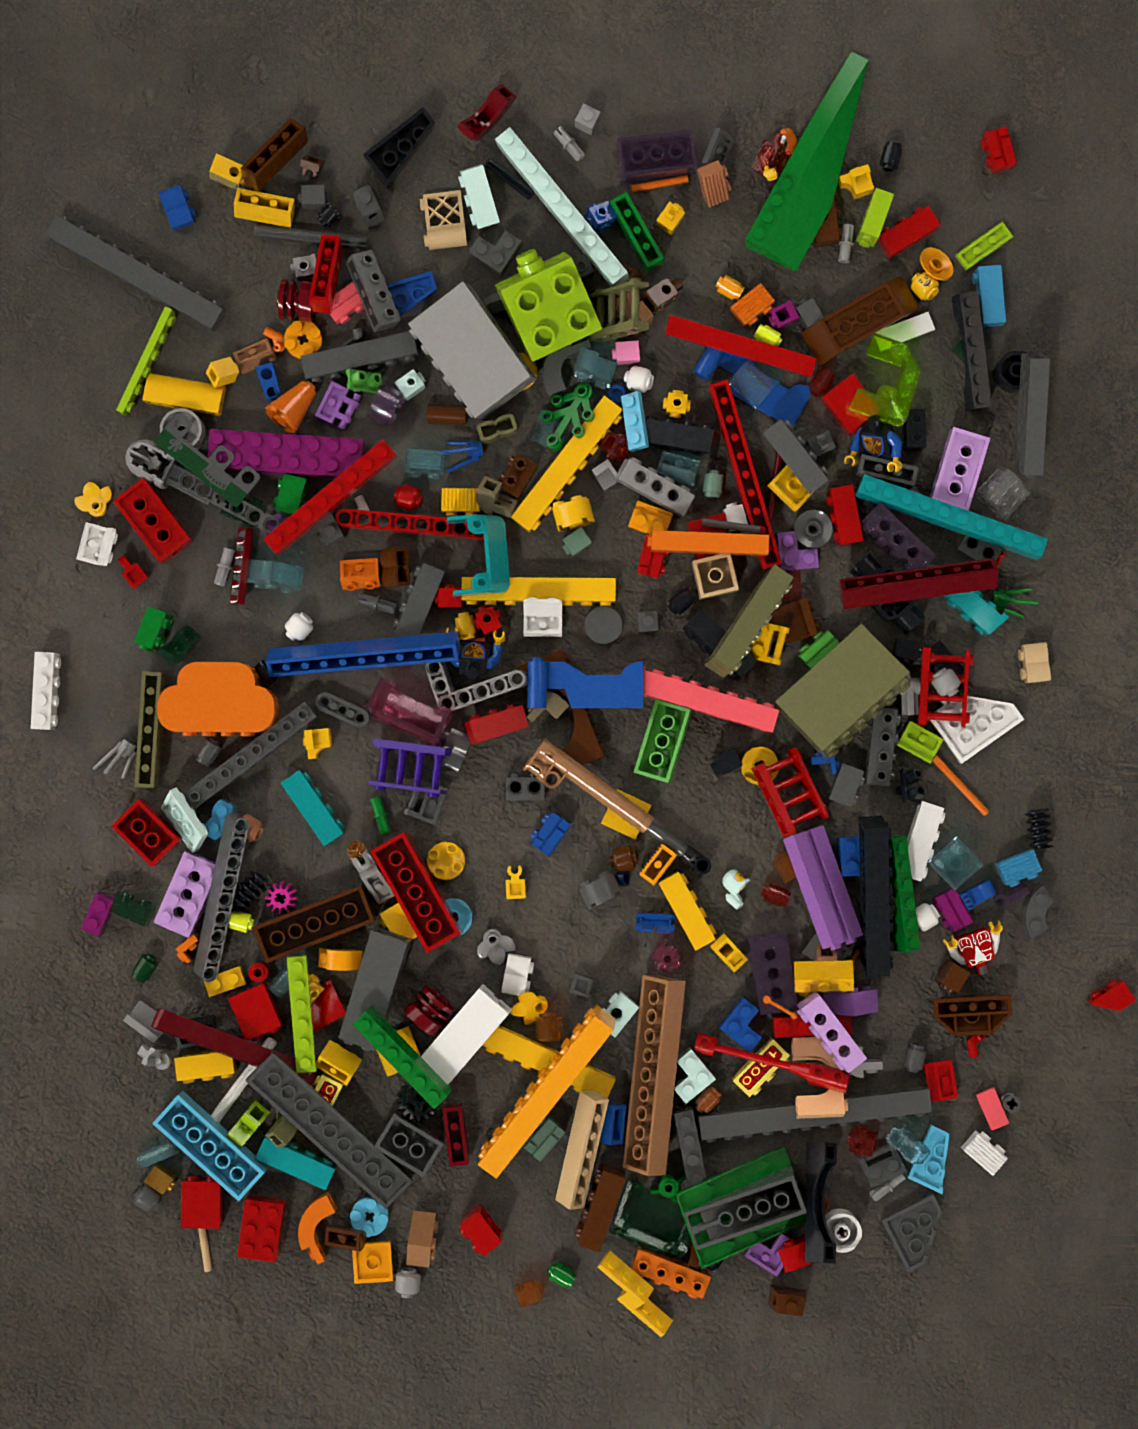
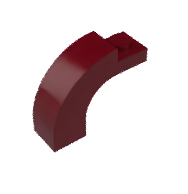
[457,84,517,141]

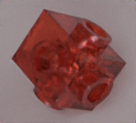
[599,431,630,462]
[847,1127,878,1157]

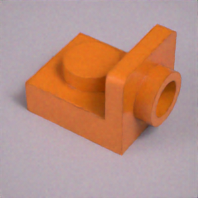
[176,933,200,964]

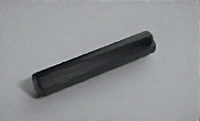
[485,159,535,199]

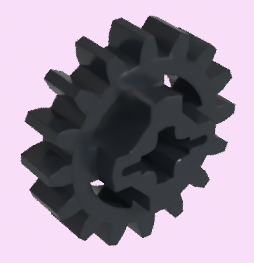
[396,1082,438,1123]

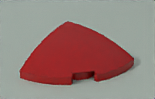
[311,979,346,1031]

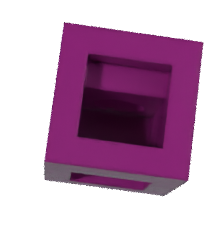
[767,300,799,331]

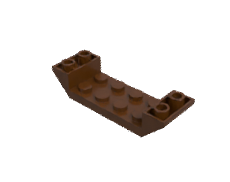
[801,276,920,367]

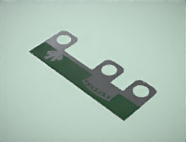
[154,413,260,508]

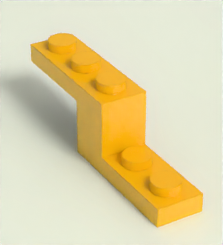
[598,1251,673,1337]

